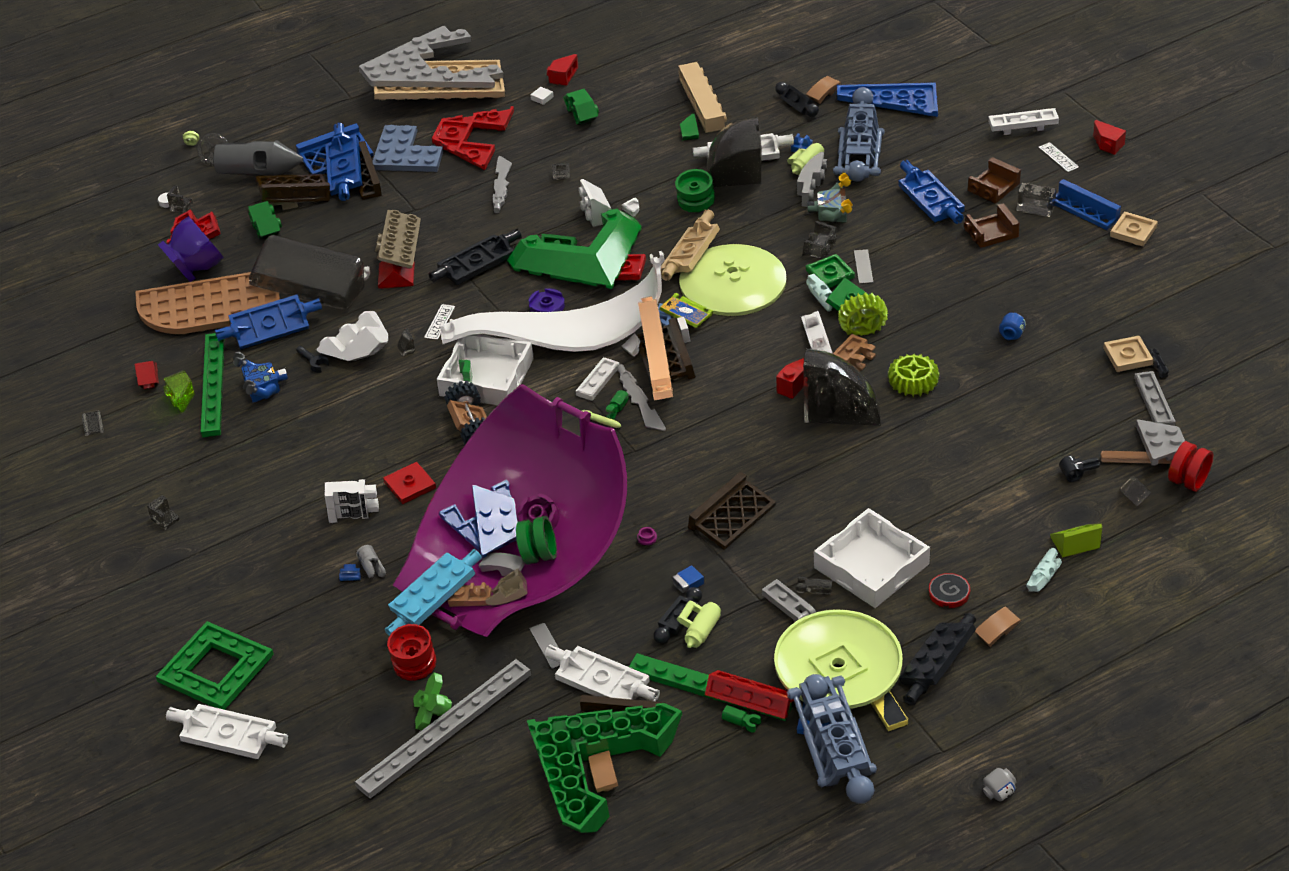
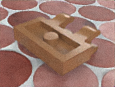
[832,334,876,370]

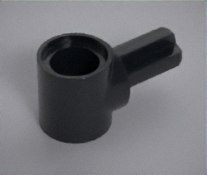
[1059,456,1100,482]

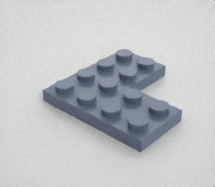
[372,125,443,172]

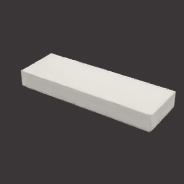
[576,357,619,401]

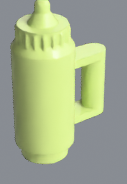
[787,143,824,175]
[677,601,721,648]

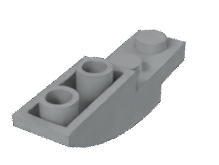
[797,152,827,207]

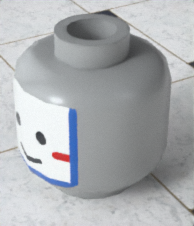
[982,768,1017,801]

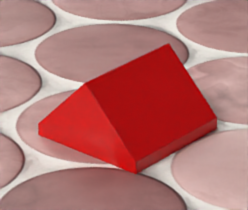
[378,261,415,289]

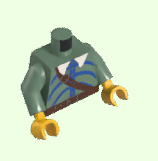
[807,173,853,222]

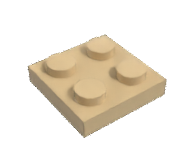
[1110,211,1158,246]
[1103,336,1153,372]

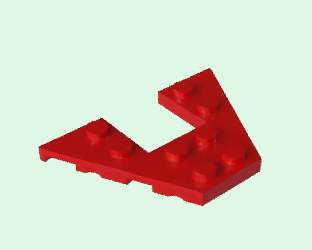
[432,106,514,170]

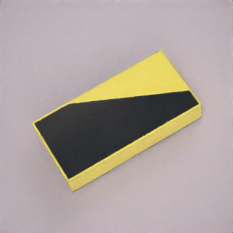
[871,691,908,731]

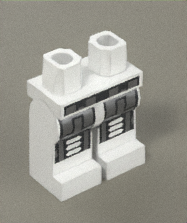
[325,479,379,523]

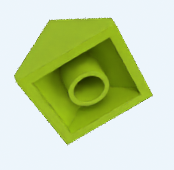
[1050,524,1102,557]

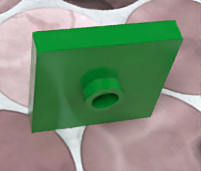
[806,254,855,288]
[825,278,869,310]

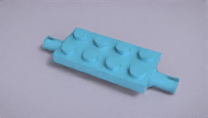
[385,549,482,636]

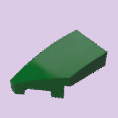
[680,114,699,140]
[459,360,473,382]

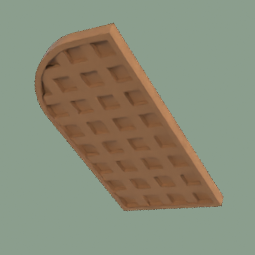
[136,268,280,334]

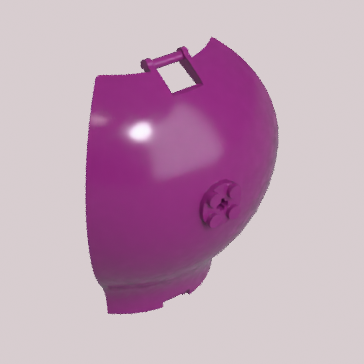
[393,384,627,637]

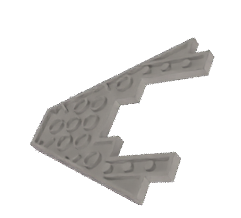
[359,26,503,88]

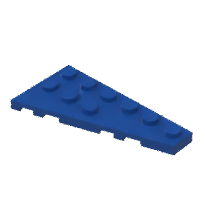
[837,83,938,117]

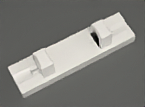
[989,108,1059,135]
[801,311,834,364]

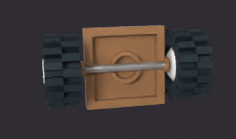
[444,381,487,445]

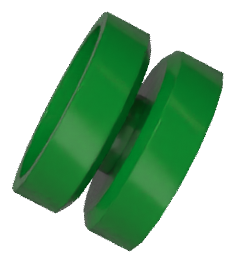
[675,169,715,212]
[516,516,557,565]

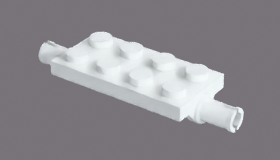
[693,133,794,167]
[545,644,660,702]
[166,704,288,759]

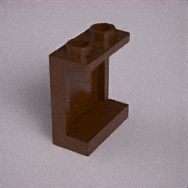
[968,157,1021,204]
[963,203,1020,248]

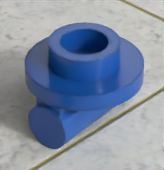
[339,564,361,581]

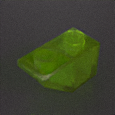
[163,370,195,413]

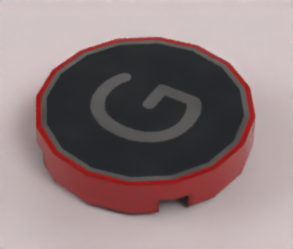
[929,573,970,608]

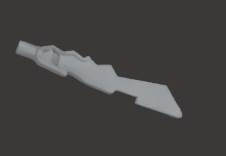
[493,156,512,213]
[617,364,666,431]

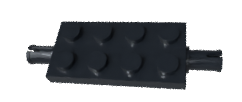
[428,228,522,285]
[899,613,976,706]

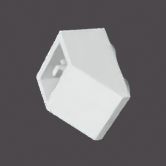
[578,179,611,227]

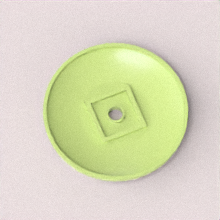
[679,244,786,316]
[774,610,902,709]

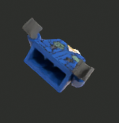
[233,352,288,402]

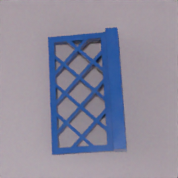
[296,123,373,174]

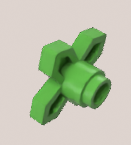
[413,672,452,731]

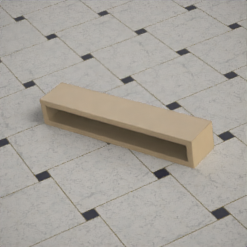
[679,62,727,133]

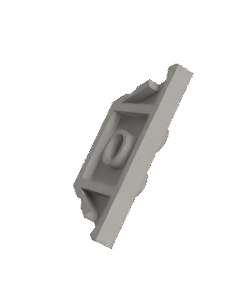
[1136,420,1185,465]

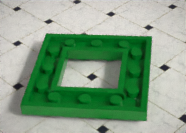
[156,621,274,710]

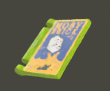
[659,293,713,328]

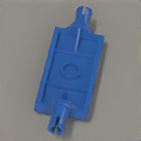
[325,123,362,201]
[899,160,965,224]
[215,295,322,350]

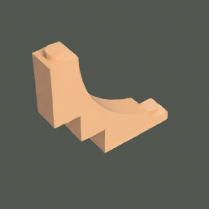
[638,296,673,400]

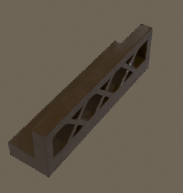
[358,141,382,200]
[580,695,666,713]

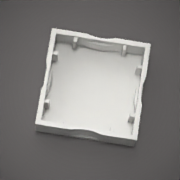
[437,334,533,405]
[814,508,930,608]

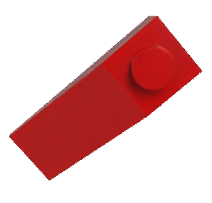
[776,358,821,399]

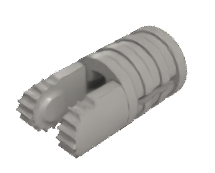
[356,545,386,578]

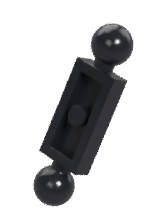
[775,82,819,117]
[653,587,702,644]

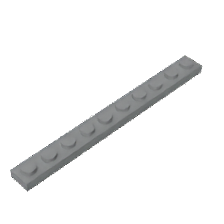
[355,659,531,799]

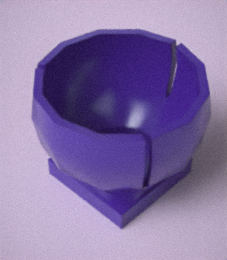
[158,216,224,282]

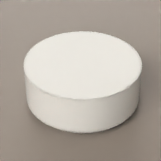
[158,193,176,208]

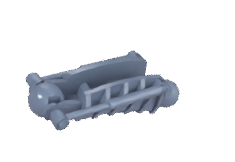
[833,87,885,182]
[786,674,877,804]

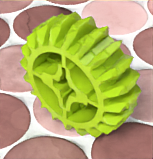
[838,292,888,336]
[888,354,939,396]

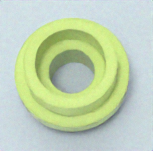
[183,131,199,146]

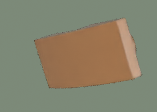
[806,76,841,104]
[975,606,1021,647]
[588,750,618,792]

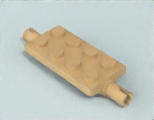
[661,210,720,281]

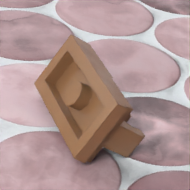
[448,582,492,607]

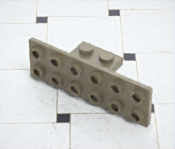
[375,210,421,268]

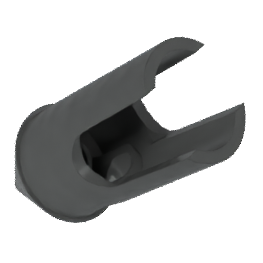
[214,140,303,176]

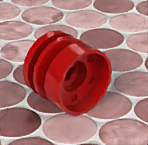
[387,624,436,680]

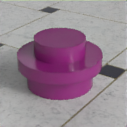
[637,527,657,545]

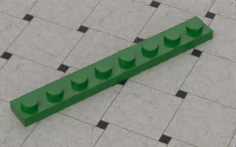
[201,333,225,437]
[629,653,793,721]

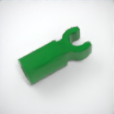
[606,390,629,420]
[722,705,761,732]

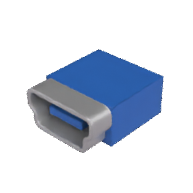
[672,565,704,593]

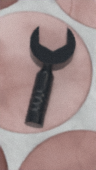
[296,346,329,373]

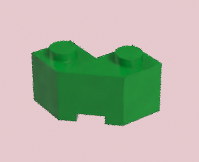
[563,88,599,125]
[247,201,282,239]

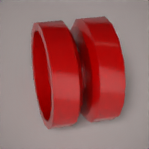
[1168,441,1214,492]

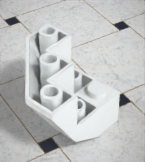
[316,311,388,361]

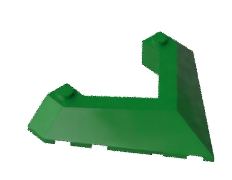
[507,209,642,289]
[527,703,682,833]

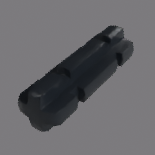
[1148,348,1169,378]

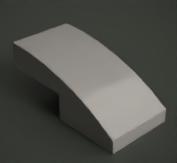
[479,553,525,576]

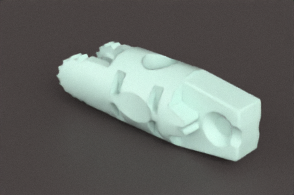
[806,274,832,312]
[1026,548,1062,592]

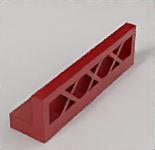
[705,670,794,719]

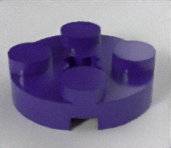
[529,288,565,312]

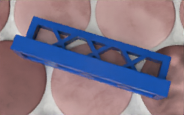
[1050,179,1121,230]

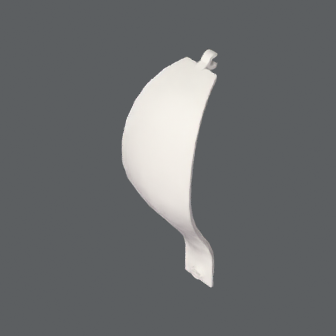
[440,251,664,352]

